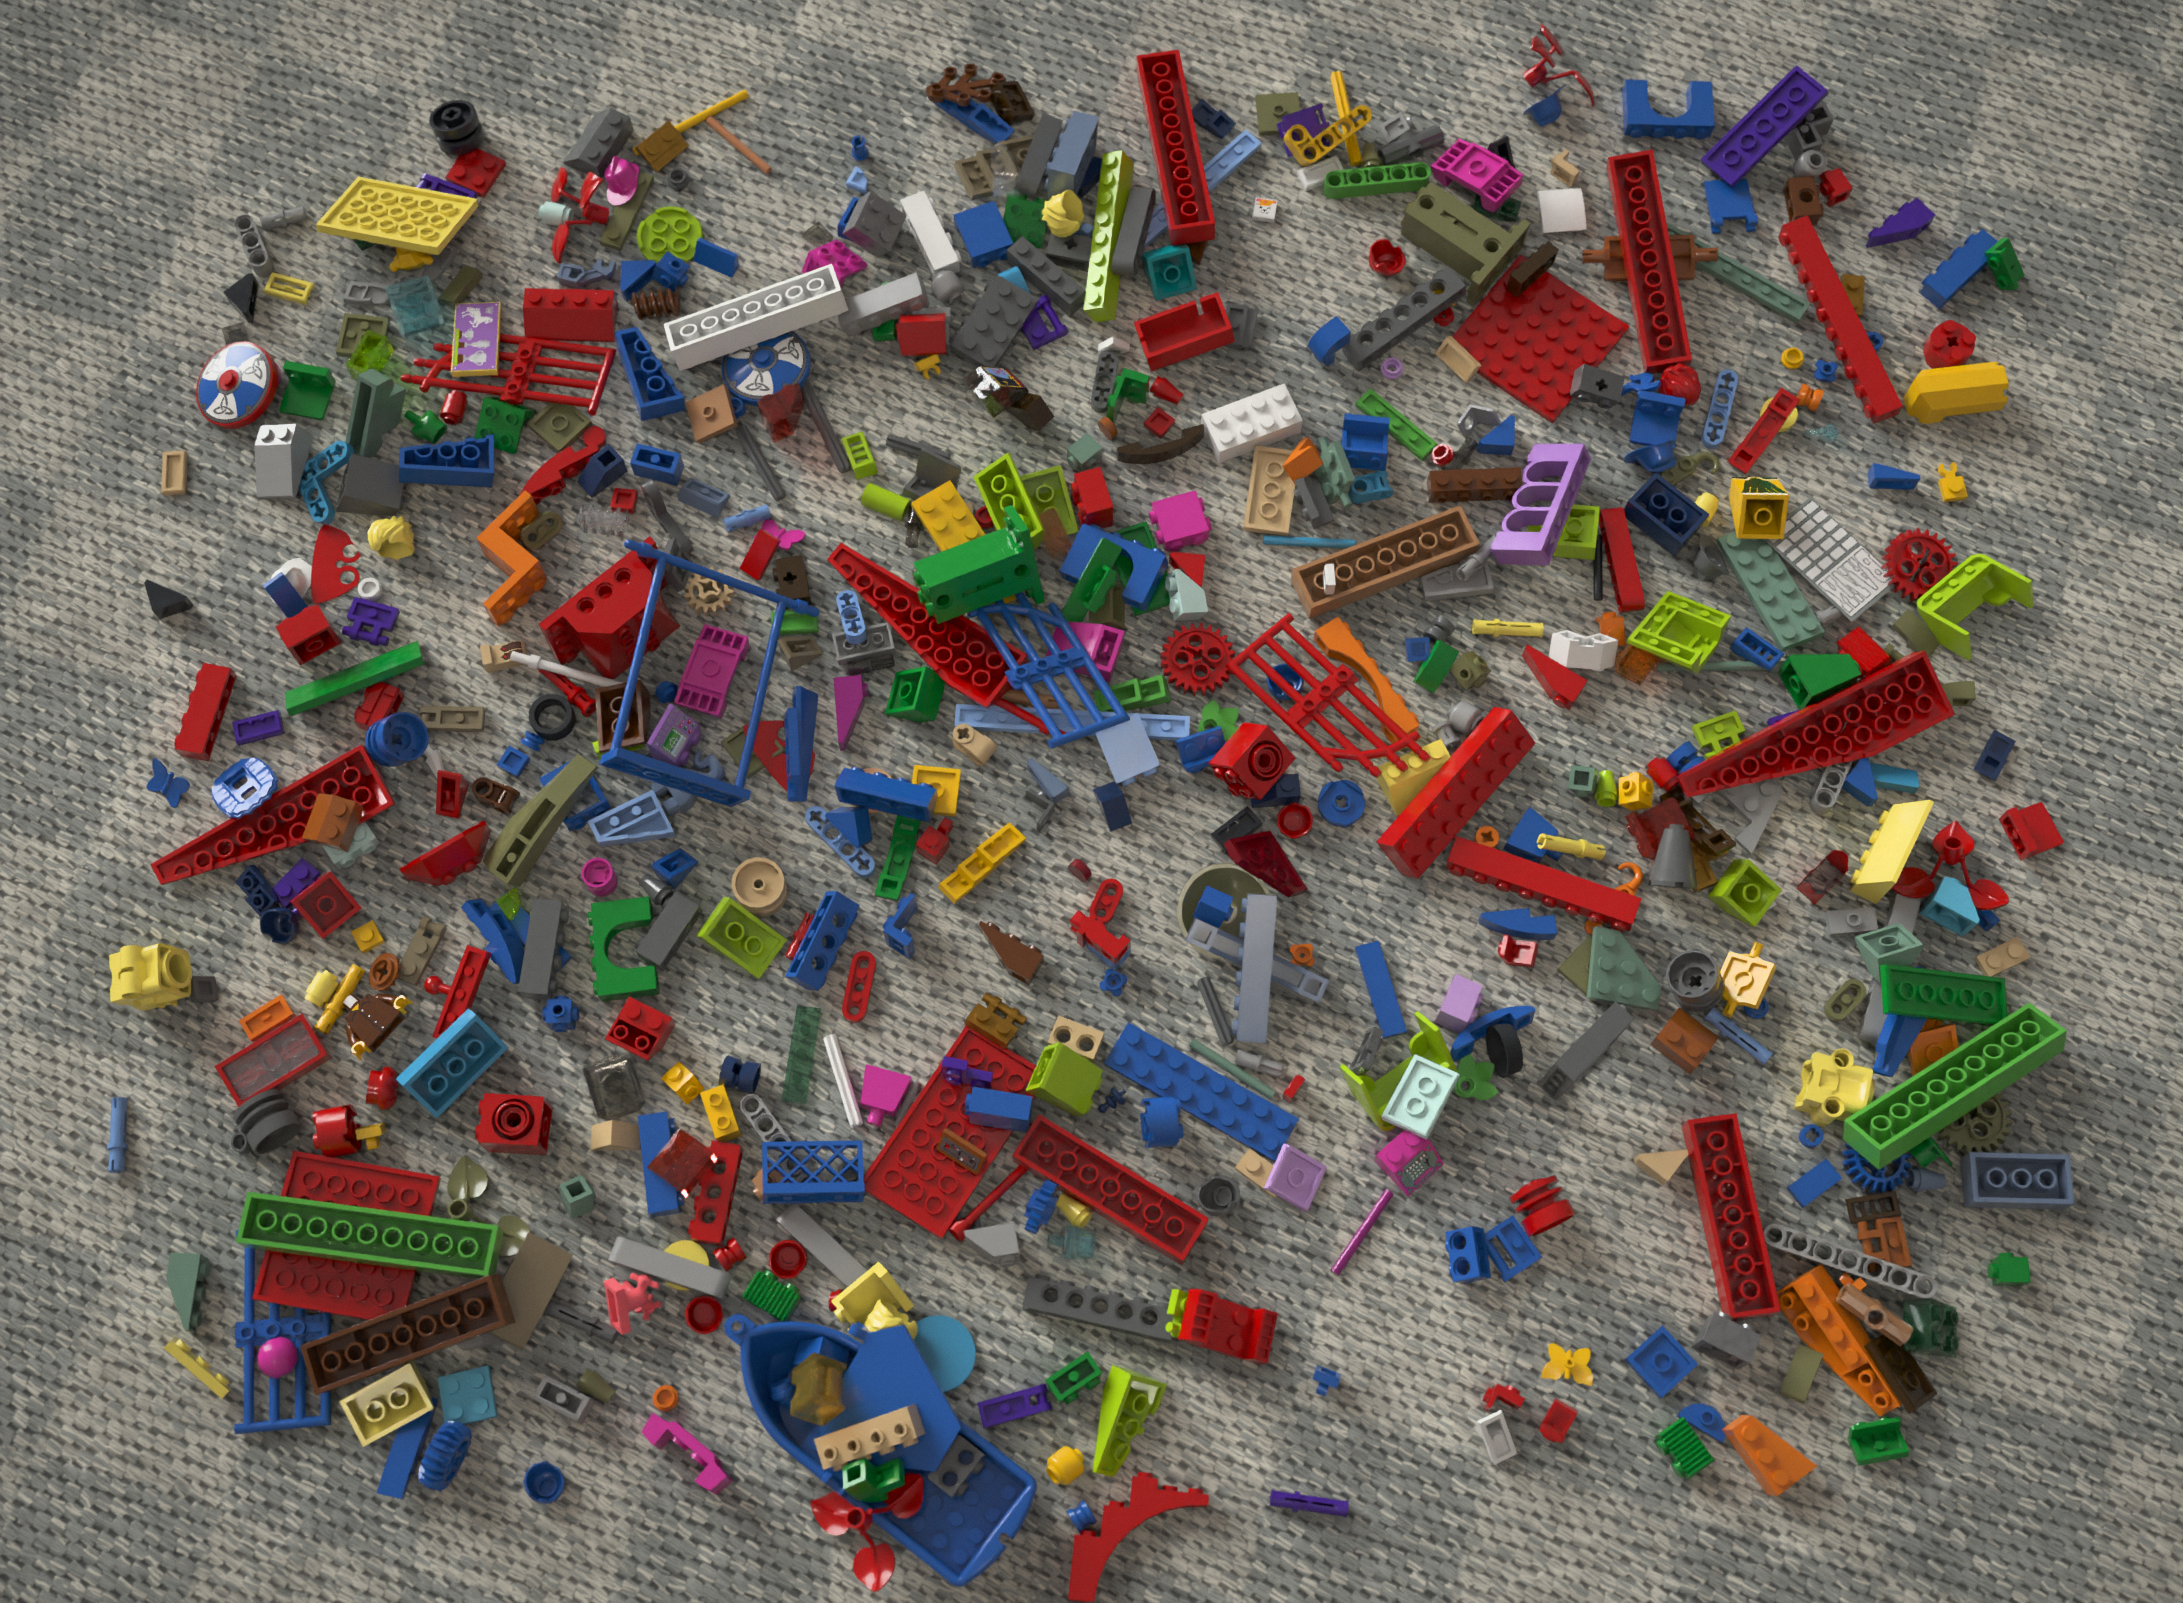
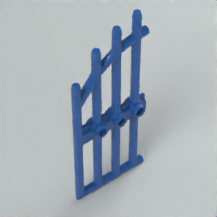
[967,592,1130,749]
[234,1230,331,1434]

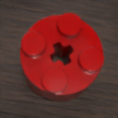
[1923,320,1976,369]
[312,1104,362,1158]

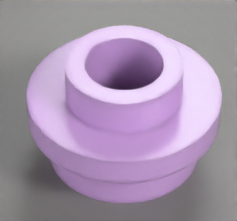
[1381,357,1403,380]

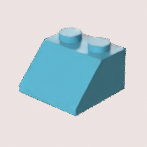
[1919,876,1980,937]

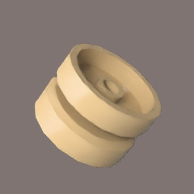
[731,857,788,917]

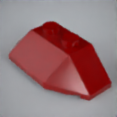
[399,820,491,886]

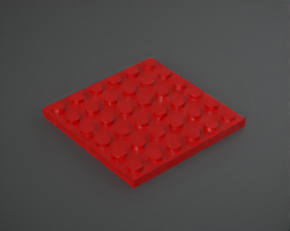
[1452,254,1629,424]
[252,1151,441,1320]

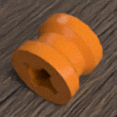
[1473,826,1499,849]

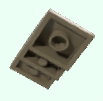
[954,135,1050,201]
[490,1232,573,1350]

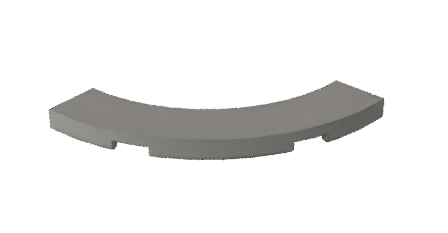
[343,244,458,306]

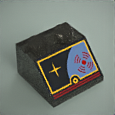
[963,366,1029,418]

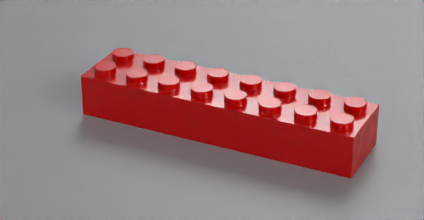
[1376,707,1536,879]
[1682,1113,1781,1322]
[1012,1114,1209,1266]

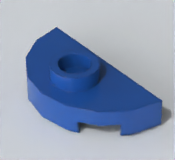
[1676,1403,1725,1444]

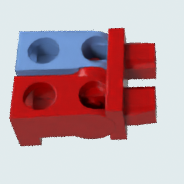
[1069,910,1131,971]

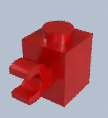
[916,818,953,865]

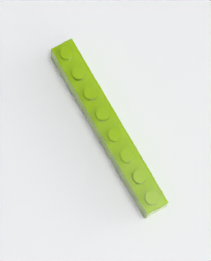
[1083,150,1134,322]

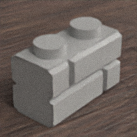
[533,1375,595,1424]

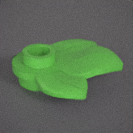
[1198,700,1239,742]
[1453,1054,1498,1100]

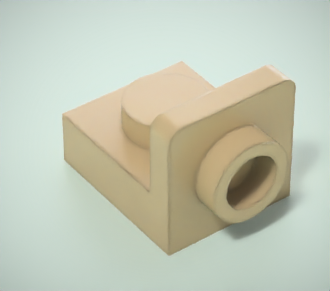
[1550,148,1580,188]

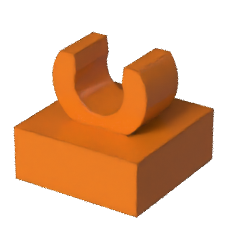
[1838,1272,1869,1291]

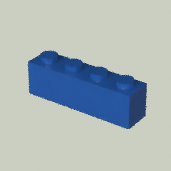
[1920,229,1998,310]
[638,1111,685,1217]

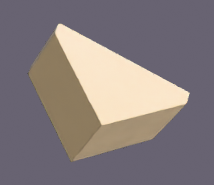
[591,1120,641,1151]
[1634,1149,1688,1185]

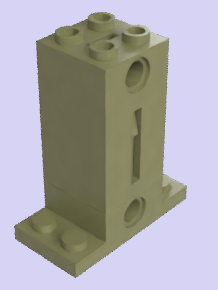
[1400,182,1531,307]

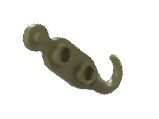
[1644,451,1719,486]

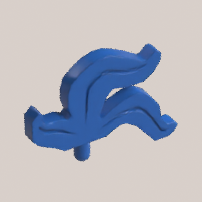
[1621,372,1661,396]

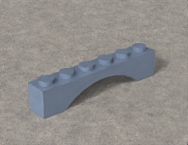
[1185,918,1330,1002]

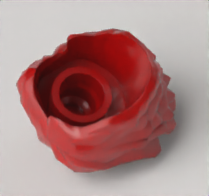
[1658,363,1701,407]

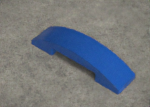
[1450,1006,1535,1062]

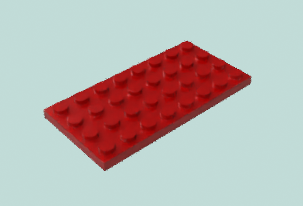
[864,1026,1036,1240]

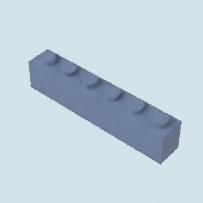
[1232,893,1277,1043]

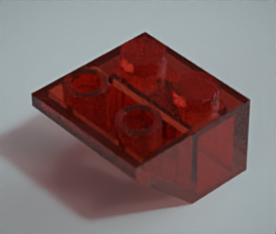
[757,383,804,443]

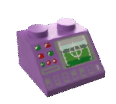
[647,704,702,767]

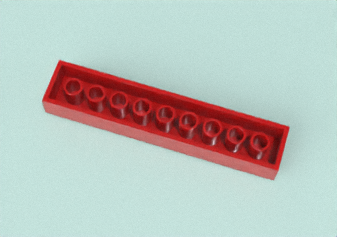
[1136,50,1215,246]
[1606,149,1692,374]

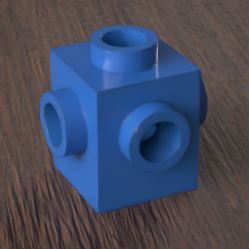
[651,251,690,292]
[542,995,579,1032]

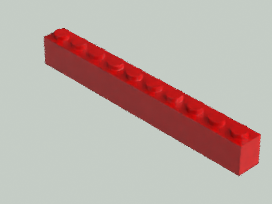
[1779,215,1903,424]

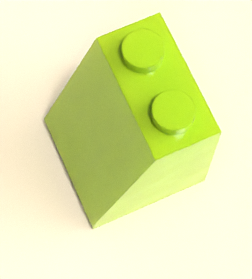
[1025,1042,1103,1117]

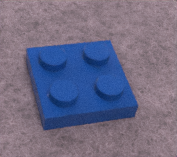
[1625,1325,1698,1399]

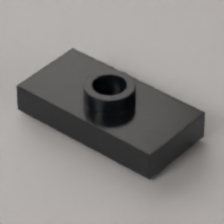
[1211,806,1263,854]

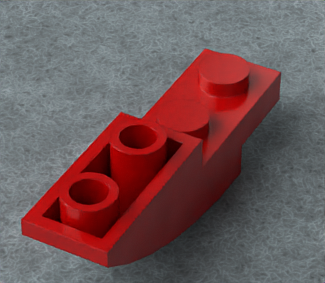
[520,443,599,505]

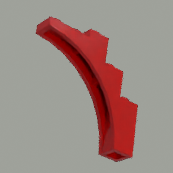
[1068,1472,1209,1603]

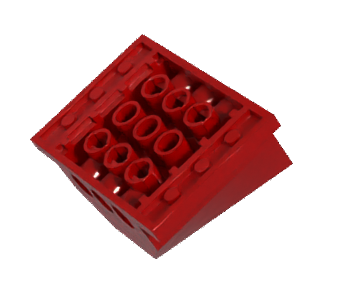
[538,536,680,680]

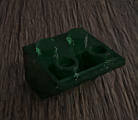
[1903,1298,1959,1358]

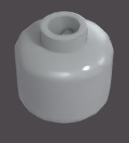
[1793,149,1826,180]
[931,269,964,304]
[1447,701,1484,736]

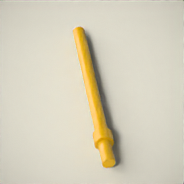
[632,90,749,156]

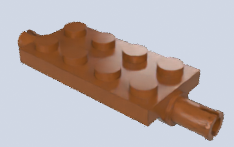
[1582,235,1718,281]

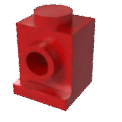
[1819,168,1853,207]

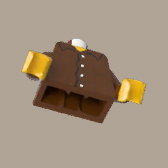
[343,994,413,1060]

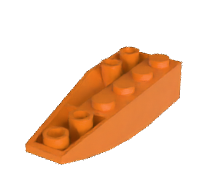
[1776,1264,1902,1416]

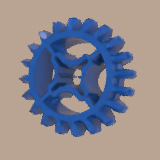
[1842,1143,1911,1193]
[418,1420,472,1492]

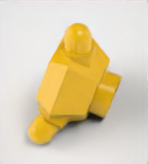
[389,247,433,272]

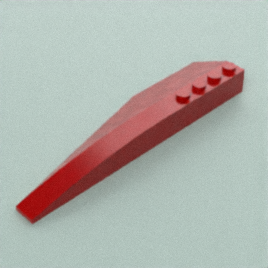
[1676,651,1955,798]

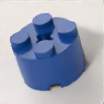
[1140,1097,1183,1148]

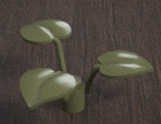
[447,1155,531,1257]

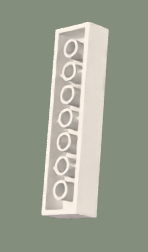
[664,264,849,371]

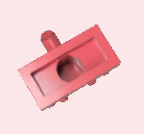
[604,1273,662,1335]

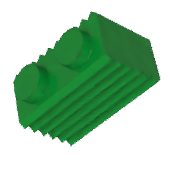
[742,1270,803,1322]
[1655,1417,1715,1480]

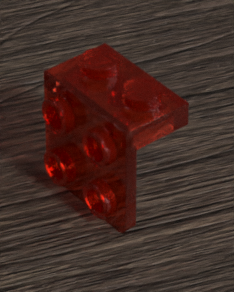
[1625,797,1695,860]

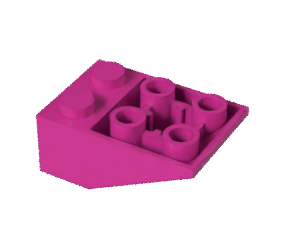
[1046,622,1125,683]

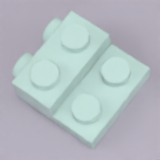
[323,821,380,869]

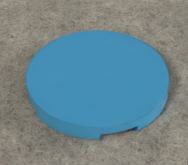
[914,1315,976,1393]

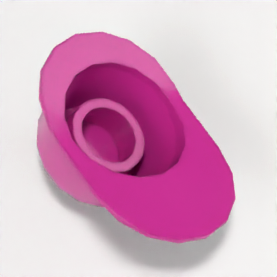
[604,156,639,206]

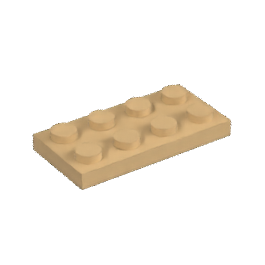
[1243,445,1295,536]

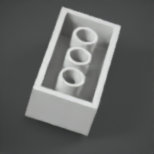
[1201,384,1303,464]

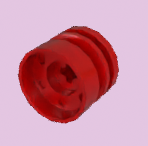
[1509,1175,1576,1237]

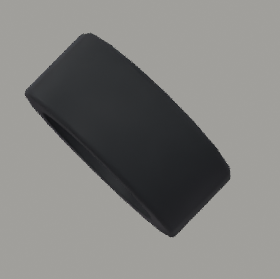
[528,694,576,741]

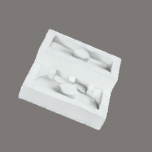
[1537,188,1587,234]

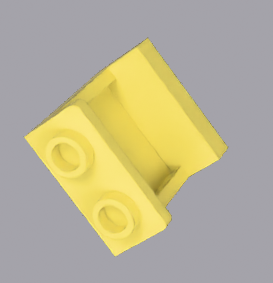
[831,1262,914,1341]

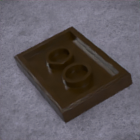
[1864,1334,1937,1414]

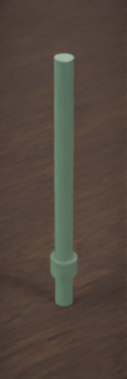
[1656,659,1785,673]

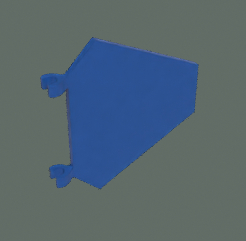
[801,1321,963,1472]

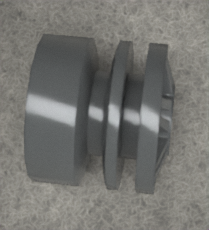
[1666,950,1725,1013]
[233,1089,302,1154]

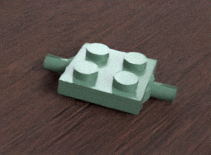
[1314,437,1355,509]

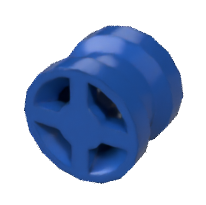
[1066,1500,1097,1533]

